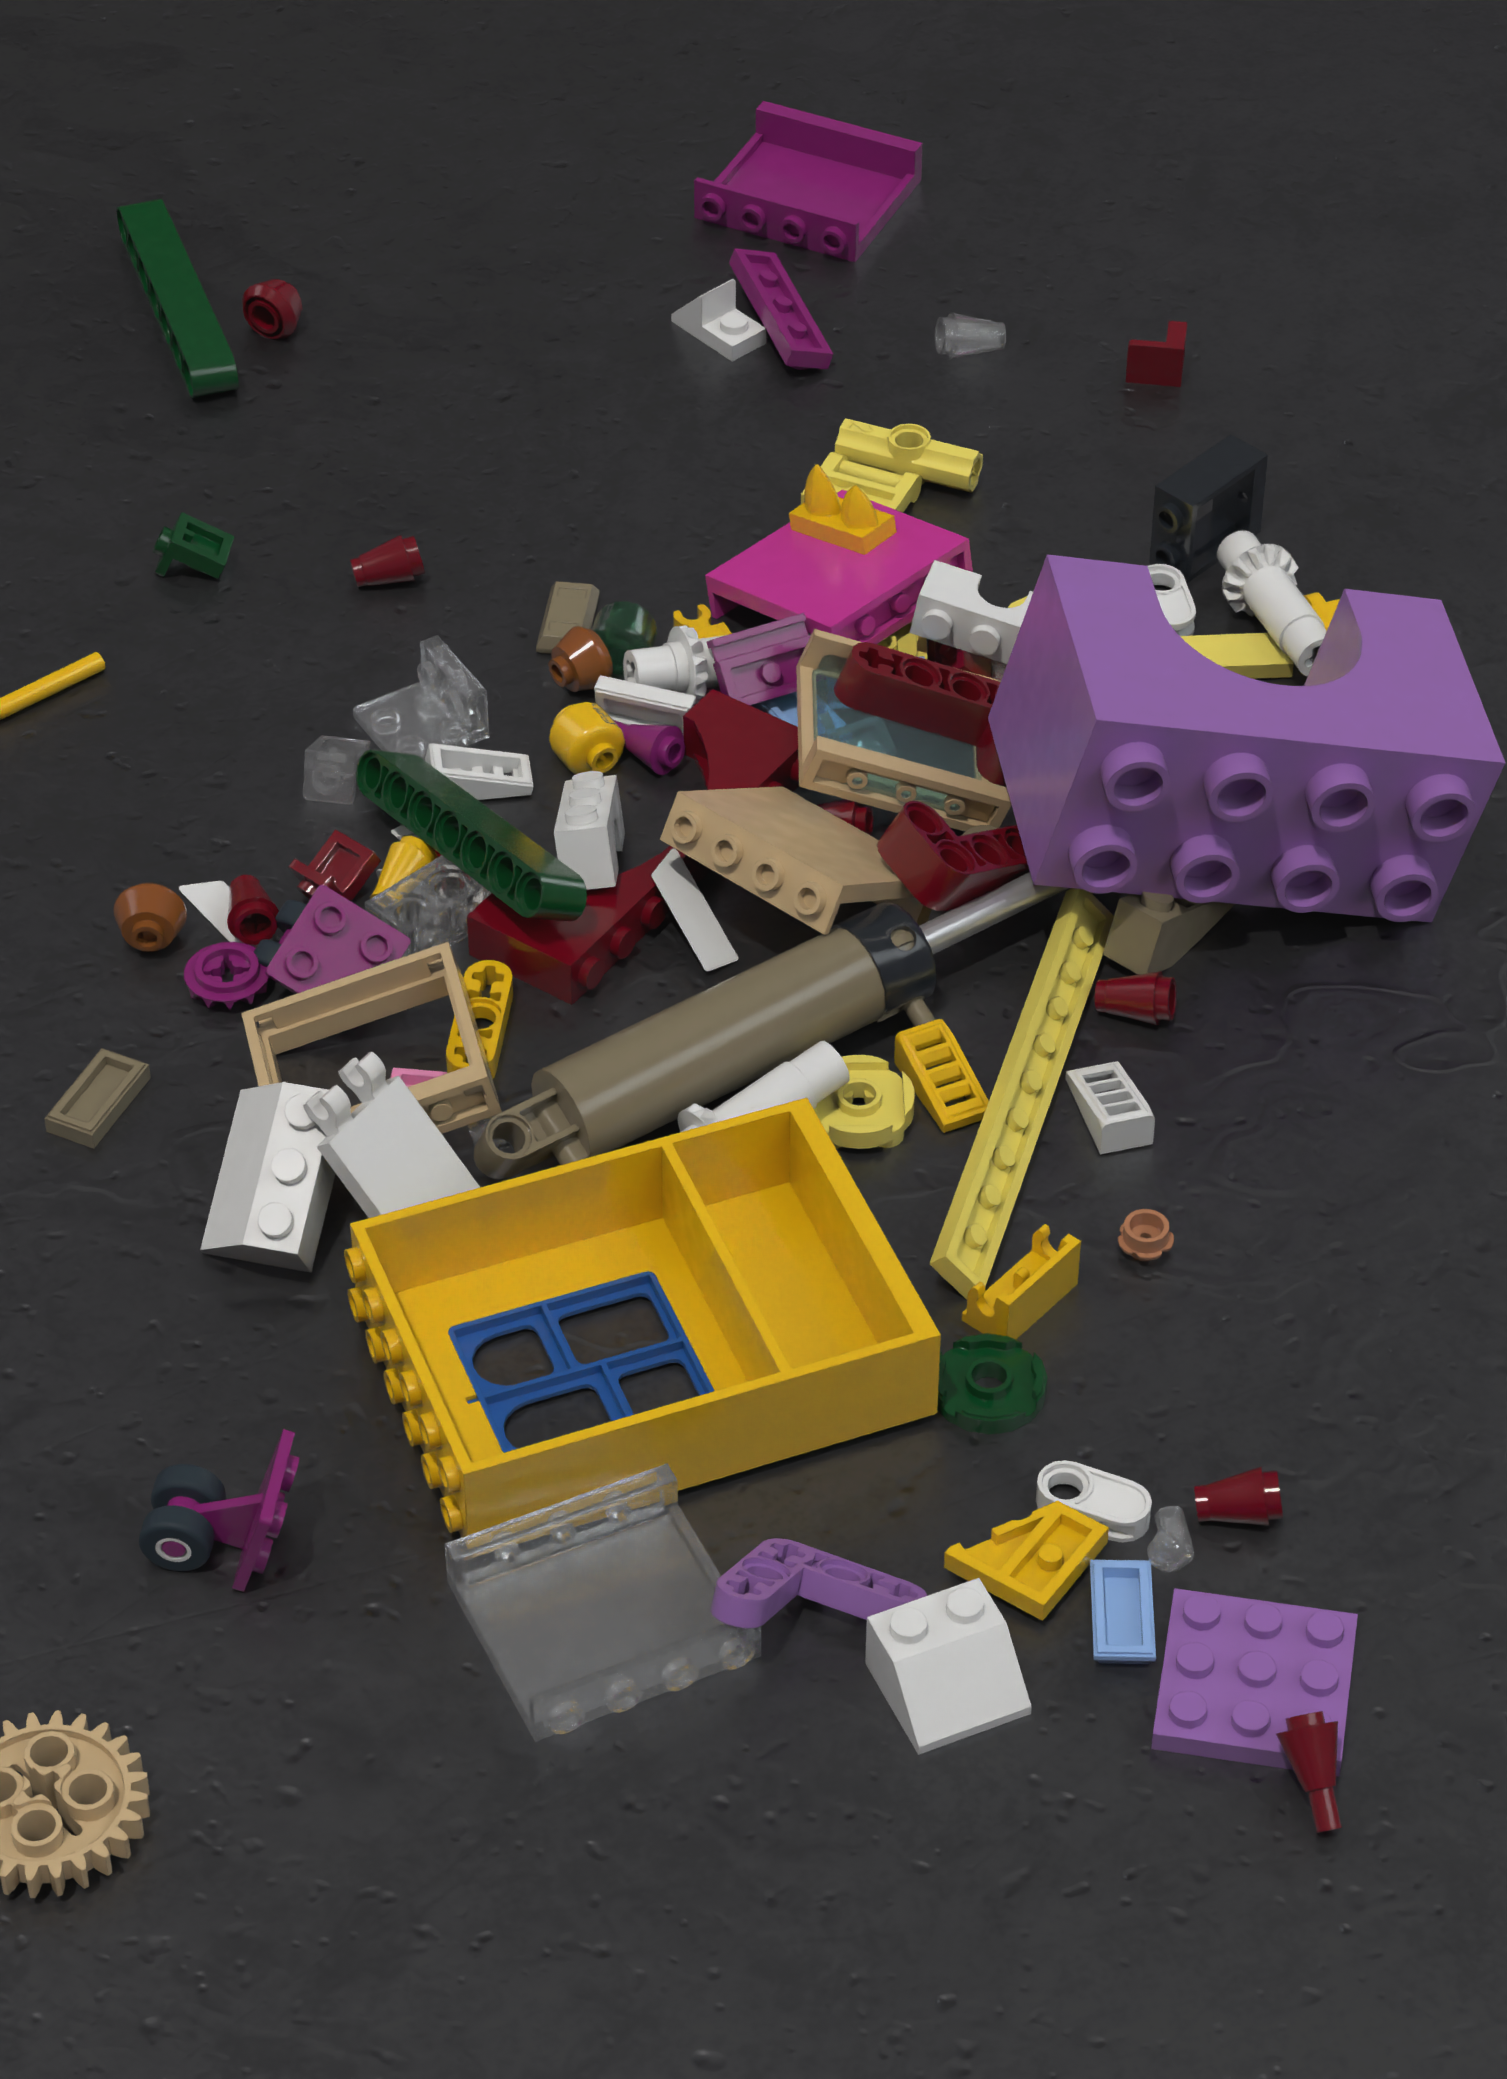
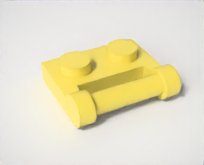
[801,452,922,513]

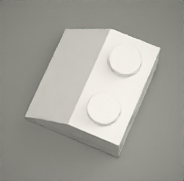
[865,1578,1032,1755]

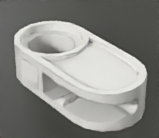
[1148,564,1196,636]
[1036,1460,1152,1543]

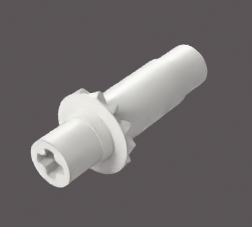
[1217,531,1327,676]
[623,625,811,703]
[678,1041,850,1132]

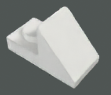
[671,279,766,362]

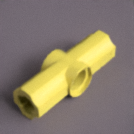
[835,418,983,493]

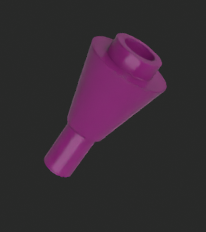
[614,720,685,775]

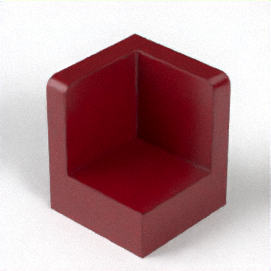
[1125,321,1187,387]

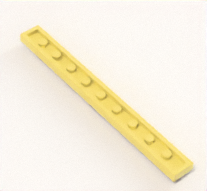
[929,888,1114,1300]

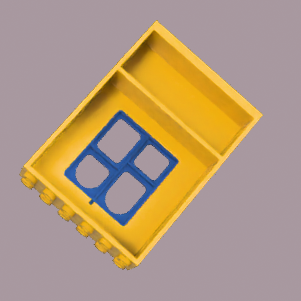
[344,1097,941,1553]

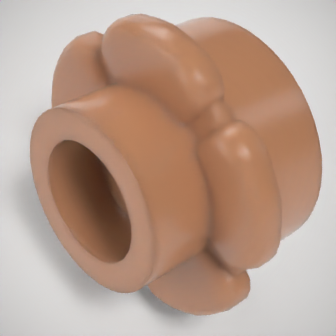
[1118,1209,1174,1261]

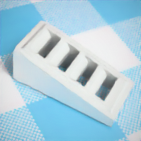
[424,743,533,800]
[1065,1061,1155,1155]

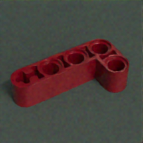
[834,642,1007,787]
[877,801,1030,911]

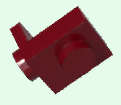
[288,829,381,901]

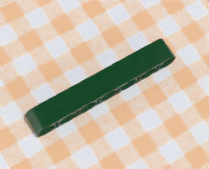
[116,199,239,398]
[356,749,587,922]

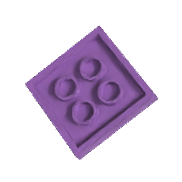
[1151,1588,1358,1776]

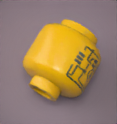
[549,702,625,775]

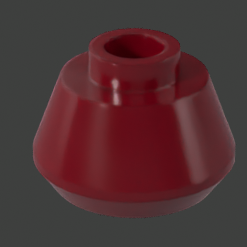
[242,279,302,339]

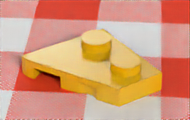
[944,1501,1109,1621]

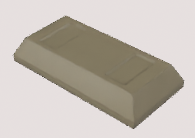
[536,581,600,654]

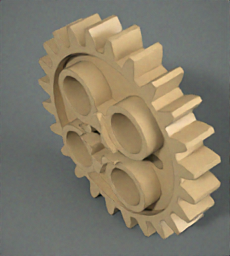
[0,1711,150,1898]

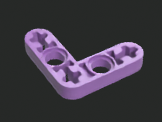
[710,1538,927,1628]

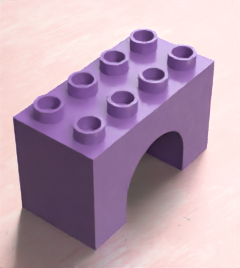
[988,554,1505,922]

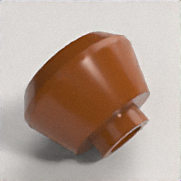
[548,626,613,692]
[114,883,187,952]

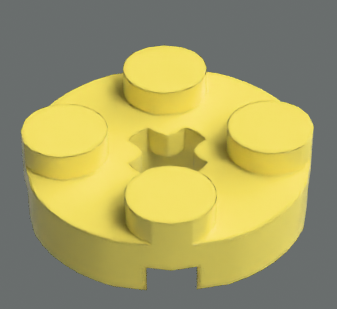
[814,1055,915,1149]

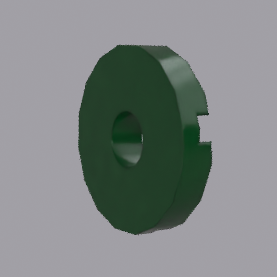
[937,1333,1048,1435]

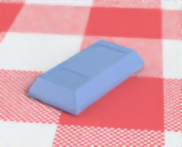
[1090,1560,1156,1664]

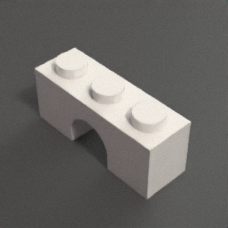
[910,560,1033,664]
[554,771,625,890]

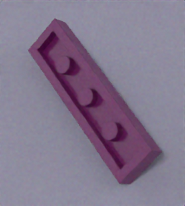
[729,248,833,370]

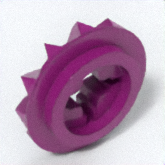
[184,942,269,1010]

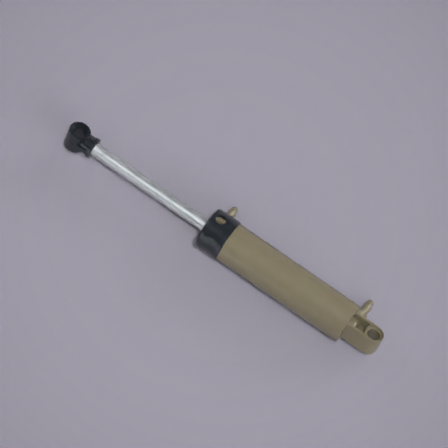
[473,872,1068,1179]

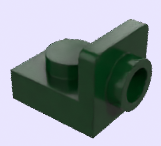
[152,512,235,579]

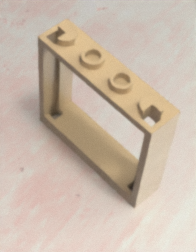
[241,941,502,1134]

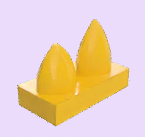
[789,464,897,555]

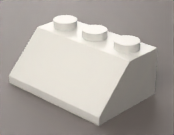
[200,1082,336,1272]

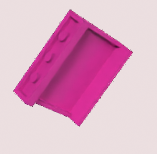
[705,490,973,644]

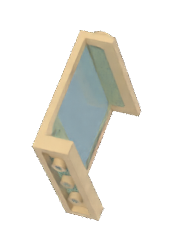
[796,629,1012,831]

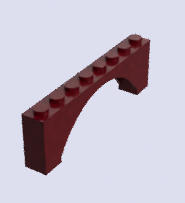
[467,689,799,1005]

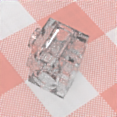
[365,855,488,957]

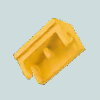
[962,1224,1081,1339]

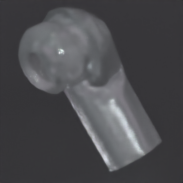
[1147,1506,1195,1573]

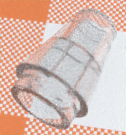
[935,313,1006,359]

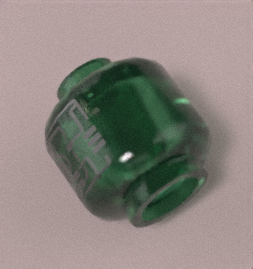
[592,601,658,674]

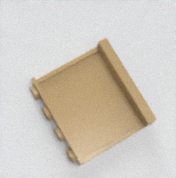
[660,786,932,935]

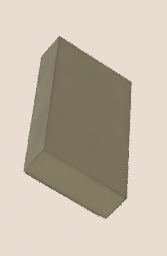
[44,1048,151,1149]

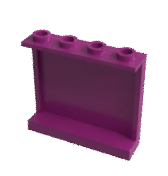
[694,101,923,262]

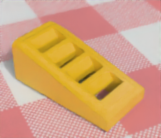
[894,1019,989,1133]

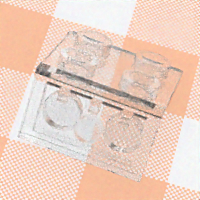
[353,635,489,760]

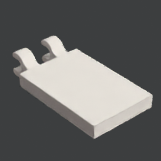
[303,1052,480,1218]

